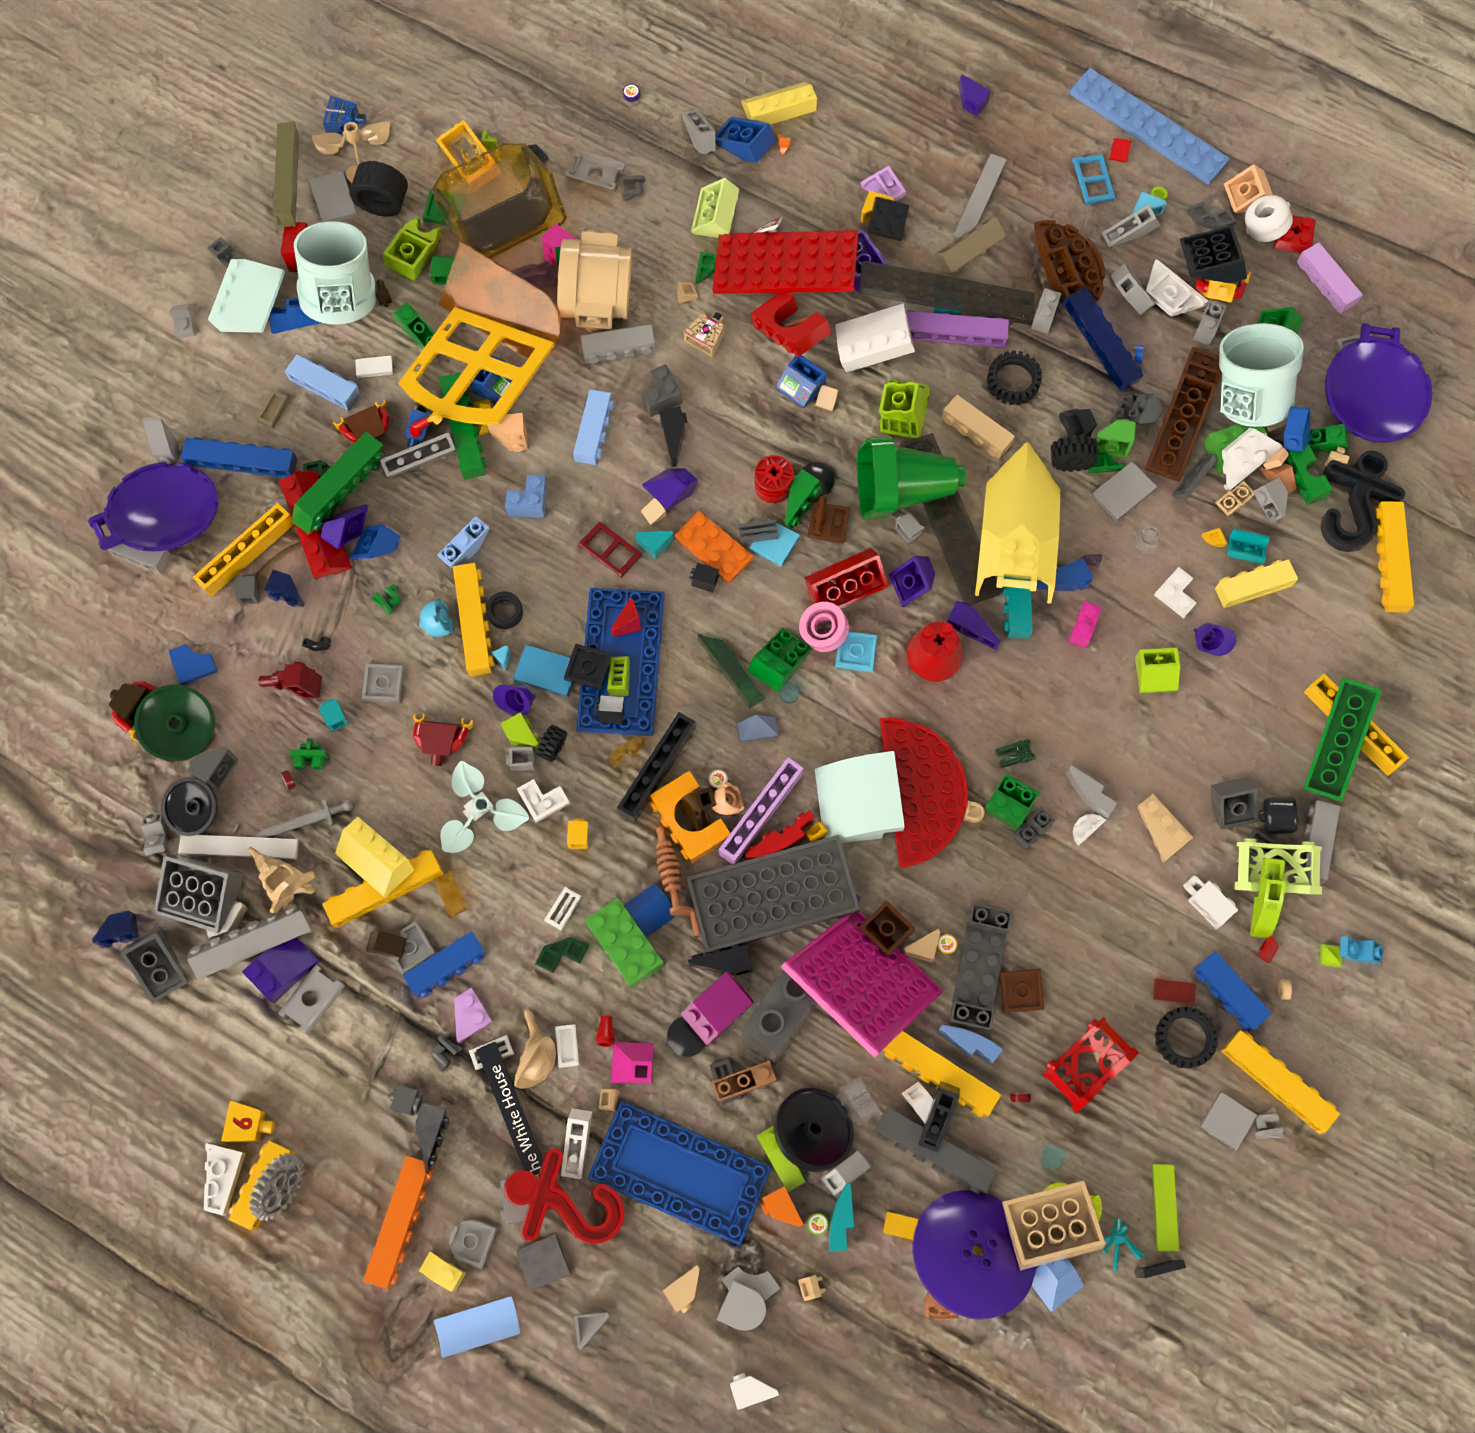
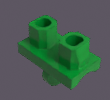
[289,738,329,770]

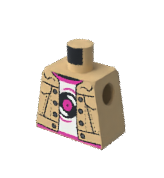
[684,312,724,358]

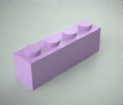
[1297,243,1363,314]

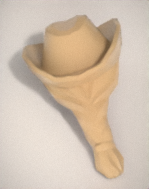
[514,1009,557,1089]

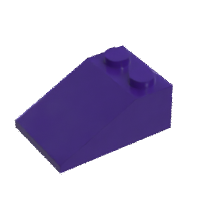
[855,229,888,292]
[242,937,319,1004]

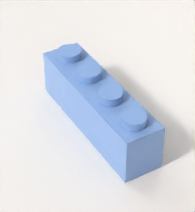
[285,355,361,411]
[573,389,614,465]

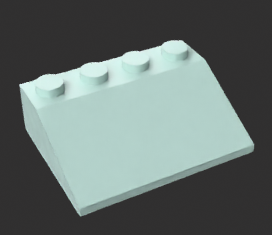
[208,259,285,333]

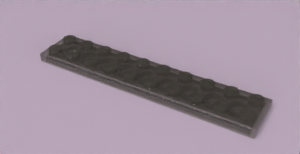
[859,261,1035,326]
[899,433,1001,605]

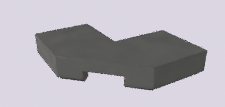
[1187,201,1236,230]

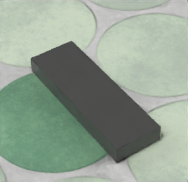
[1172,454,1218,500]

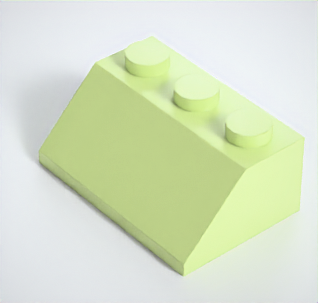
[691,178,739,238]

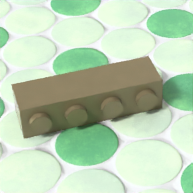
[934,217,1006,274]

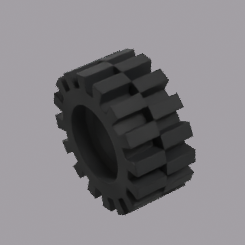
[536,724,567,762]

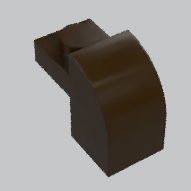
[682,787,716,832]

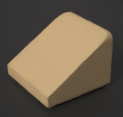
[815,385,839,411]
[641,498,666,526]

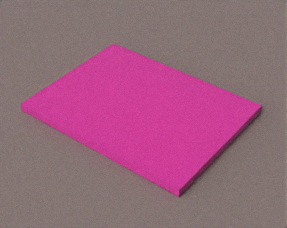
[781,912,943,1058]

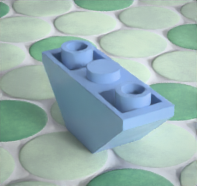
[437,516,490,568]

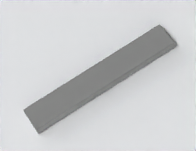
[953,154,1007,240]

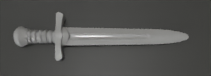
[256,799,353,838]

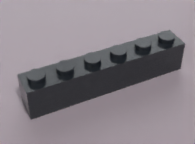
[617,712,696,824]

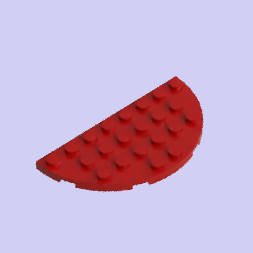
[879,717,968,869]

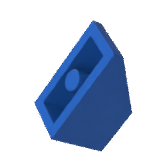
[1284,406,1310,452]

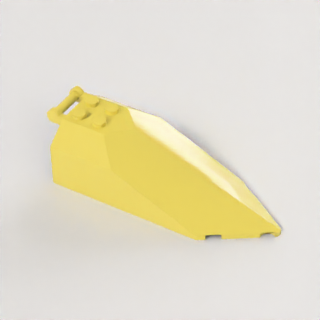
[975,442,1060,604]

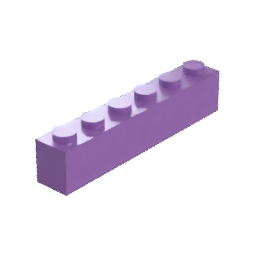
[906,310,1009,347]

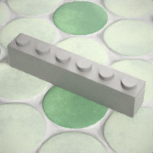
[187,904,311,980]

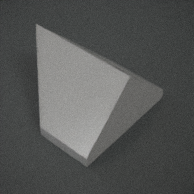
[574,1312,611,1350]

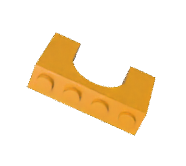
[649,771,731,863]

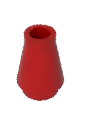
[595,1015,615,1047]

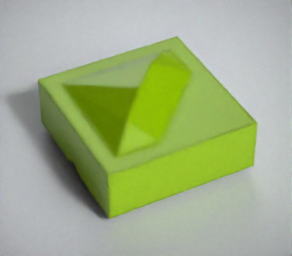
[1319,944,1342,968]

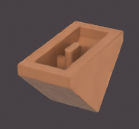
[1260,463,1297,494]

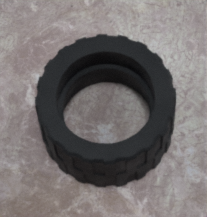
[349,161,408,217]

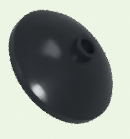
[161,777,218,836]

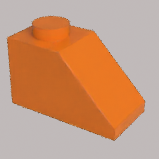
[760,1186,804,1228]

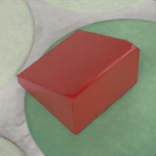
[1109,138,1131,163]
[1257,936,1278,963]

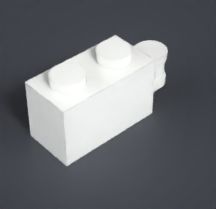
[1183,876,1238,929]

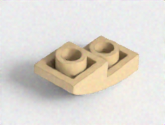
[1215,481,1255,516]

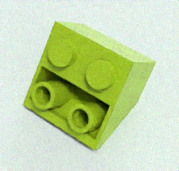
[1135,647,1180,693]

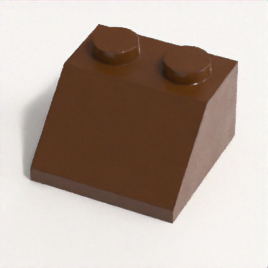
[858,900,915,957]

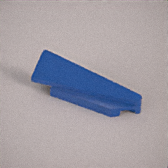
[269,298,322,334]

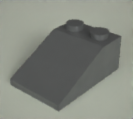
[120,927,189,1003]

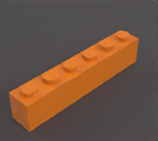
[363,1156,434,1289]

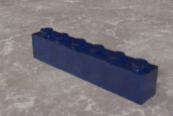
[1063,287,1144,392]

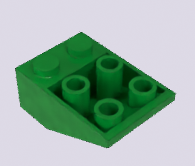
[747,627,813,692]

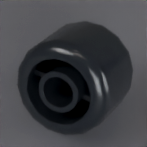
[1259,796,1298,834]

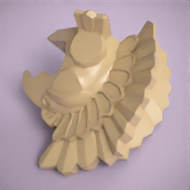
[247,846,316,913]

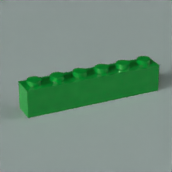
[439,372,487,480]

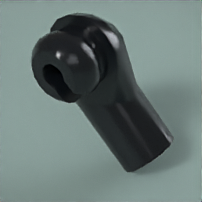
[302,637,331,651]

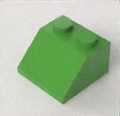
[1095,419,1136,458]

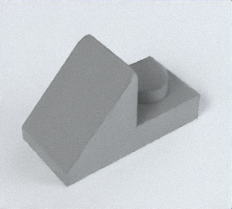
[169,303,195,339]

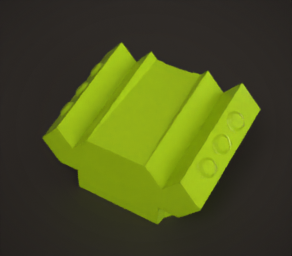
[879,379,930,439]

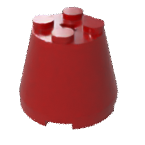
[906,621,964,682]

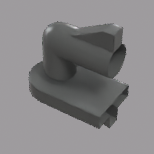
[623,175,646,201]
[431,1034,462,1072]

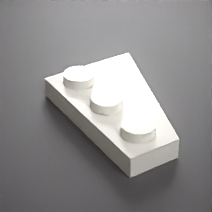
[204,1143,246,1216]

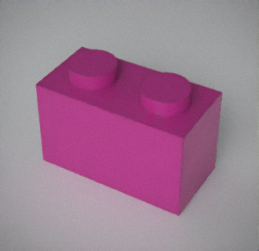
[1068,601,1102,648]

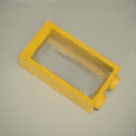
[436,120,501,192]

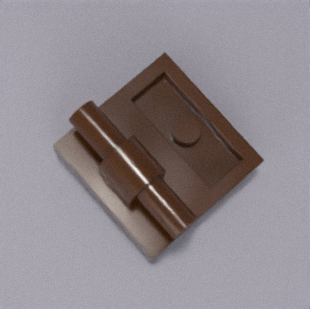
[807,497,850,544]

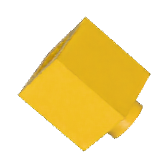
[567,818,590,849]

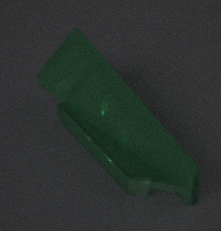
[698,634,765,709]

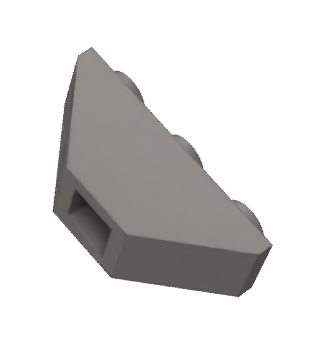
[1111,264,1155,315]

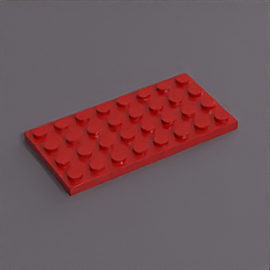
[712,230,859,294]

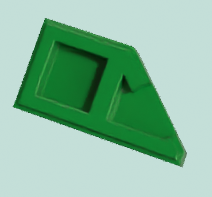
[695,252,717,284]
[1088,453,1124,474]

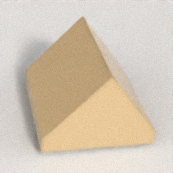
[599,1089,620,1112]

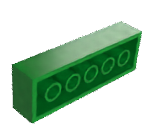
[292,432,383,535]
[1303,677,1382,802]

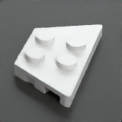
[1146,259,1208,317]
[1222,428,1282,491]

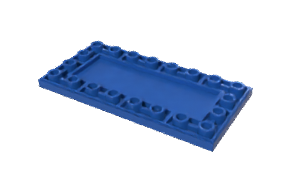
[576,588,665,736]
[587,1101,772,1246]

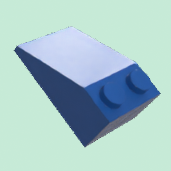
[715,117,776,163]

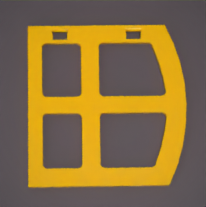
[398,307,555,425]

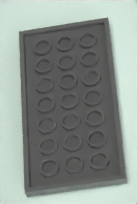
[686,835,860,954]

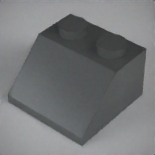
[187,747,238,792]
[1211,777,1258,829]

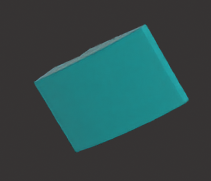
[828,1183,854,1252]

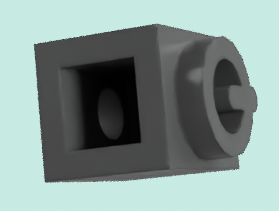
[390,1083,423,1116]

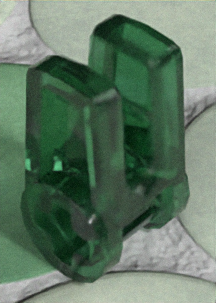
[995,739,1036,768]

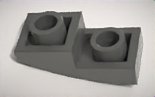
[1012,807,1055,850]

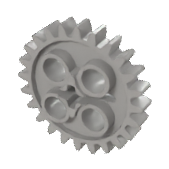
[249,1153,304,1221]

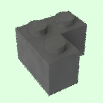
[641,364,683,417]

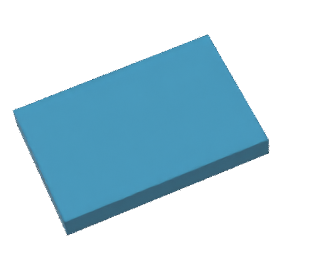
[513,645,572,697]

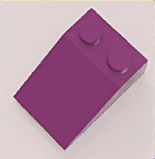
[681,971,754,1045]

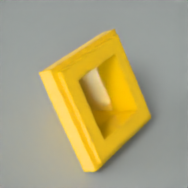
[804,821,828,842]

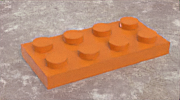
[674,511,754,584]

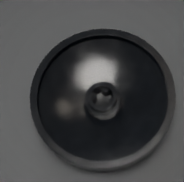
[774,1088,854,1172]

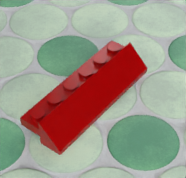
[278,471,352,580]

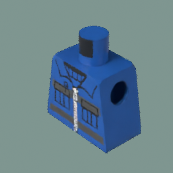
[323,96,366,134]

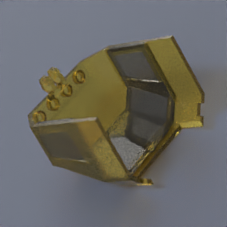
[431,143,567,271]

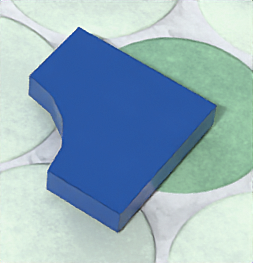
[169,644,217,685]

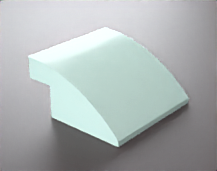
[815,751,905,843]

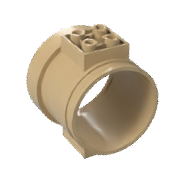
[557,230,632,330]

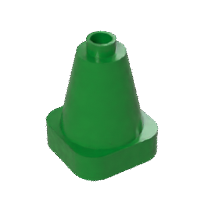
[856,437,966,520]

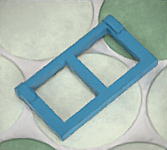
[1072,154,1115,205]

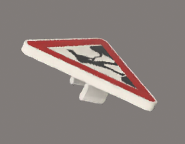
[751,216,783,233]

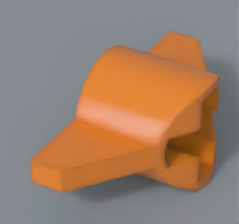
[777,134,791,155]

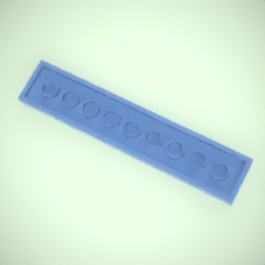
[1069,68,1230,185]

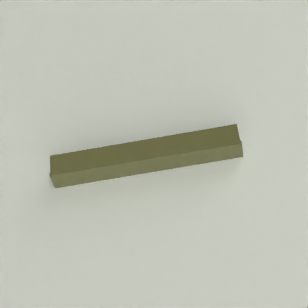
[273,121,299,228]

